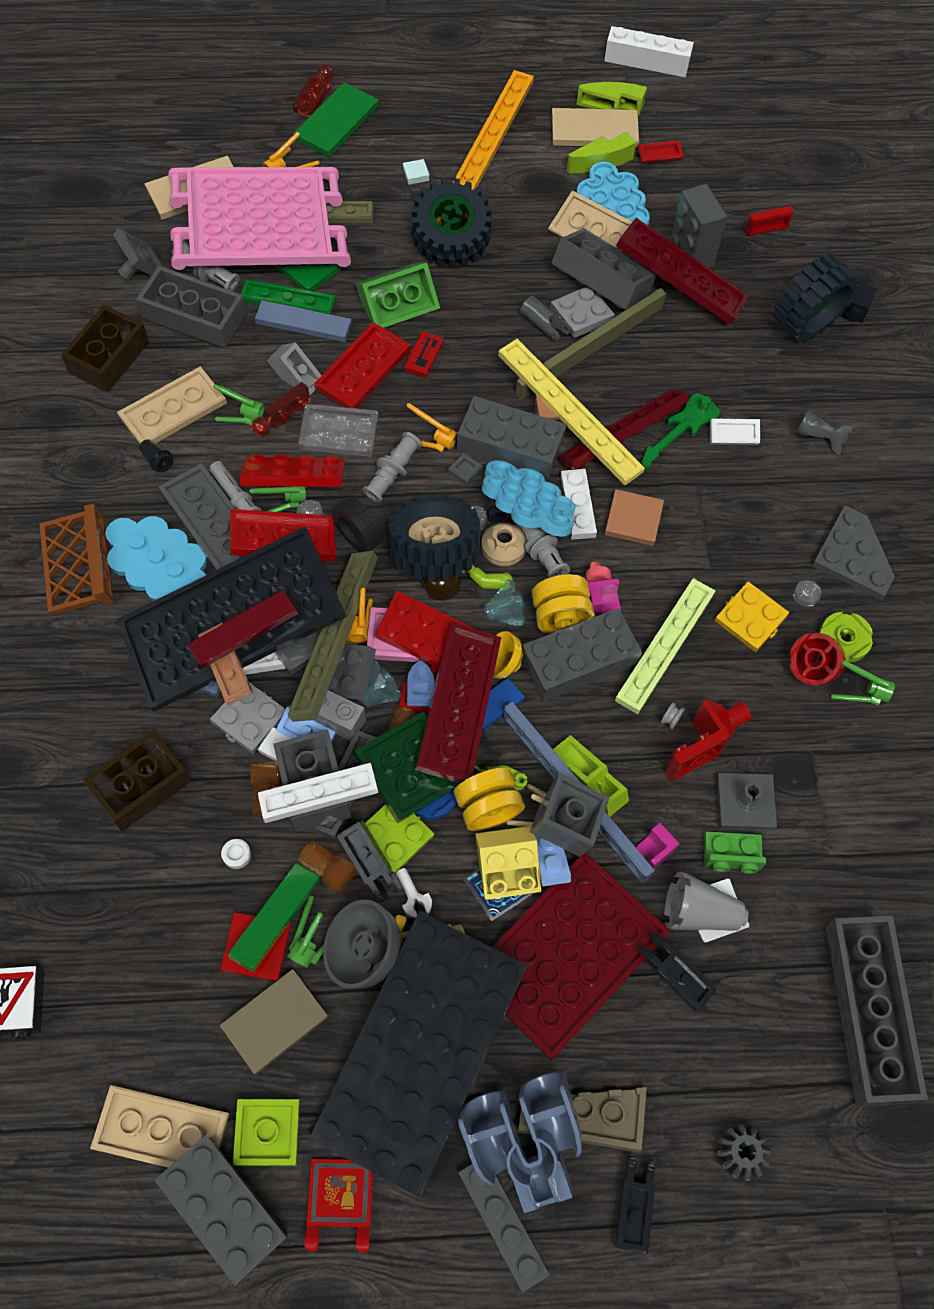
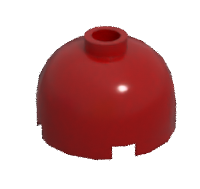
[790,633,846,686]

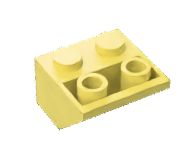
[476,826,541,900]

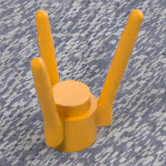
[262,132,320,167]
[402,403,458,452]
[347,587,373,643]

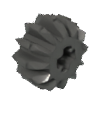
[717,1124,771,1181]

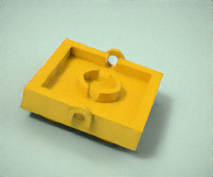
[715,582,789,652]

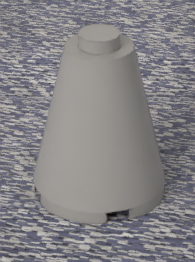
[664,871,749,931]

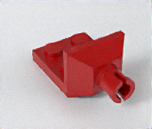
[665,700,751,783]

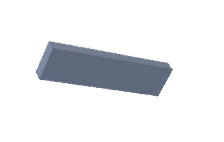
[255,301,352,342]

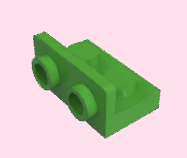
[704,832,766,874]

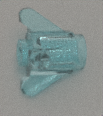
[485,580,525,626]
[363,660,401,709]

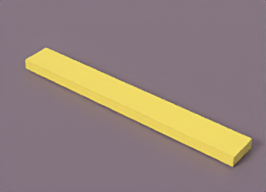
[498,339,645,485]

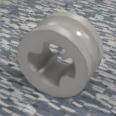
[661,702,685,730]

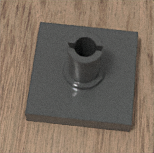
[113,228,164,281]
[716,773,777,830]

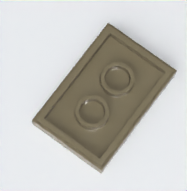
[220,969,329,1076]

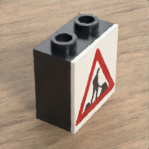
[0,966,44,1039]

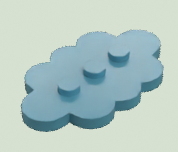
[577,161,650,225]
[482,460,576,537]
[105,516,207,601]

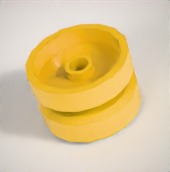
[532,574,595,634]
[454,768,525,831]

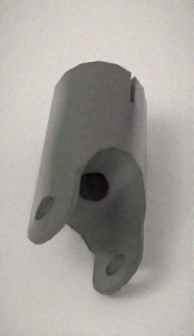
[520,296,570,341]

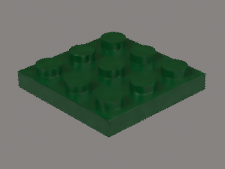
[353,712,460,824]

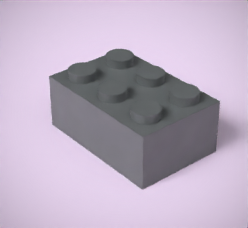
[670,184,727,267]
[273,729,351,832]

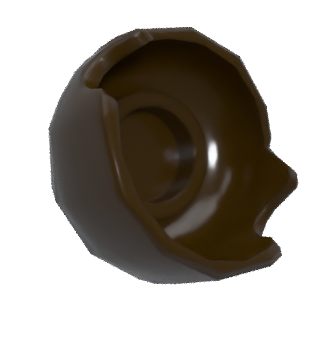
[421,574,461,601]

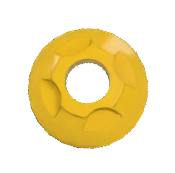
[493,631,523,679]

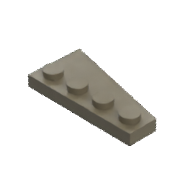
[518,1087,647,1153]

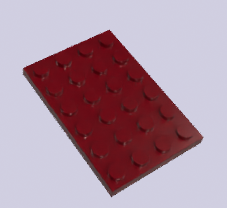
[492,853,670,1061]

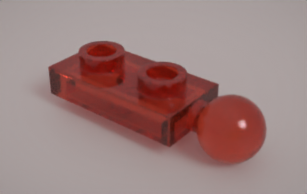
[293,64,334,117]
[251,381,310,437]

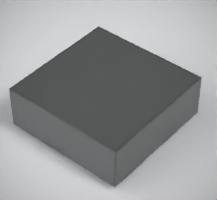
[448,453,483,486]

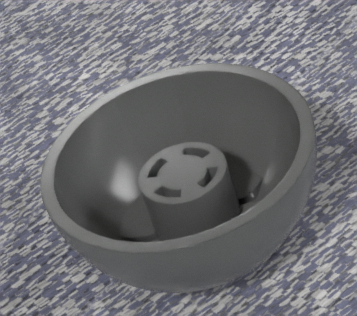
[323,900,401,989]

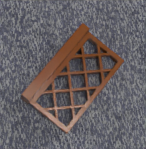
[39,503,114,615]

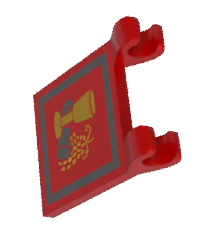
[304,1159,373,1253]

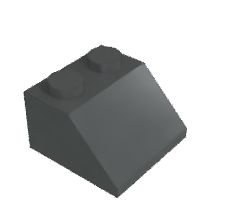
[530,773,610,857]

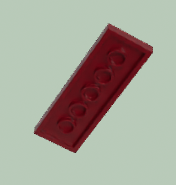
[616,218,749,325]
[415,621,502,783]

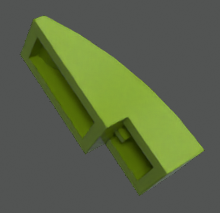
[577,82,647,115]
[566,132,636,174]
[553,735,629,817]

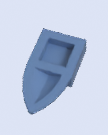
[407,660,435,706]

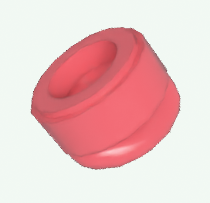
[586,561,612,582]

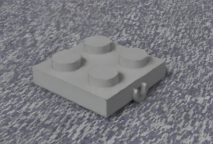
[551,286,615,338]
[210,682,286,754]

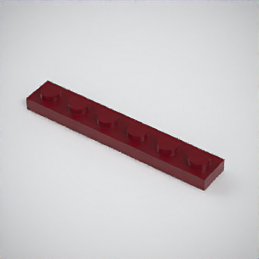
[558,389,689,470]

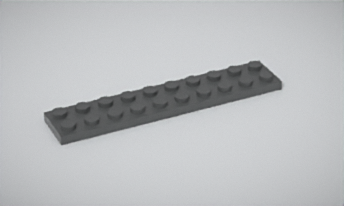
[158,463,321,675]

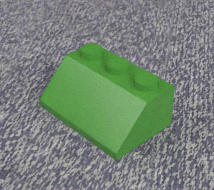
[356,262,440,328]

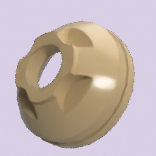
[481,523,527,566]

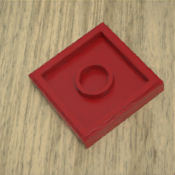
[220,912,292,982]

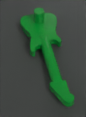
[641,393,720,470]

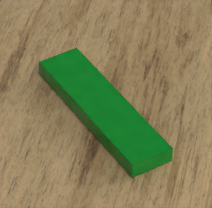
[241,279,336,315]
[228,863,320,973]

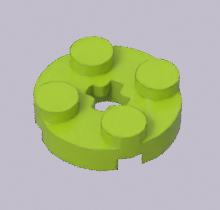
[820,612,873,662]

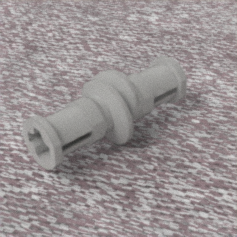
[172,239,240,291]
[362,432,422,503]
[516,523,570,578]

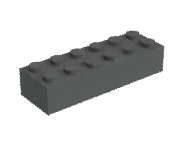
[826,916,928,1107]

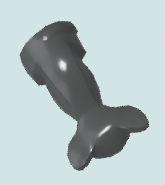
[797,410,854,455]

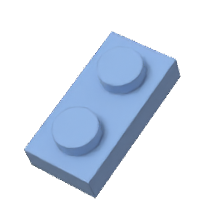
[276,705,338,741]
[535,835,571,886]

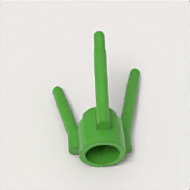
[213,384,265,425]
[249,486,306,512]
[831,660,895,706]
[287,895,324,968]

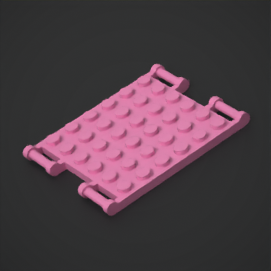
[168,167,351,270]

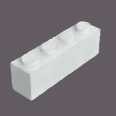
[605,26,694,77]

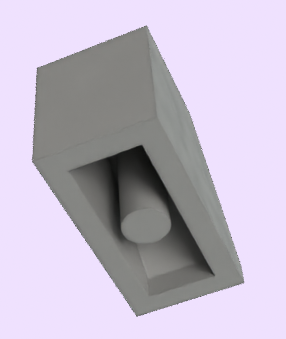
[267,342,322,396]

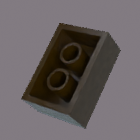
[61,305,149,392]
[83,730,191,832]

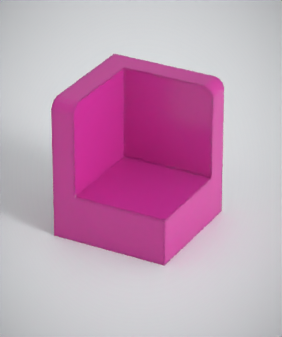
[588,579,621,616]
[635,823,679,869]

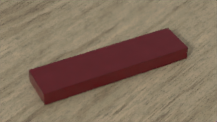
[188,590,298,669]

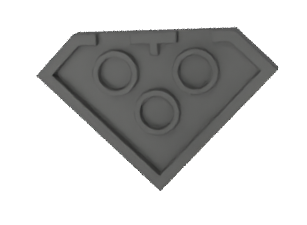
[812,506,895,600]

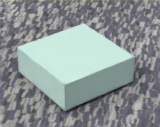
[403,159,429,185]

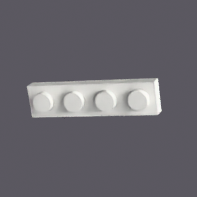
[258,763,378,823]

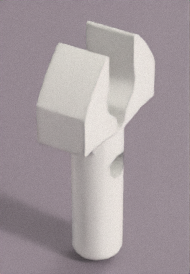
[396,868,432,920]

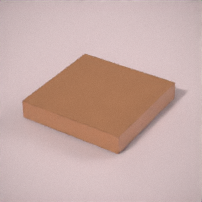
[605,489,664,546]

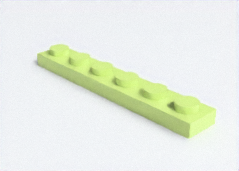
[615,578,715,714]

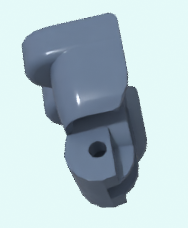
[458,1071,582,1213]

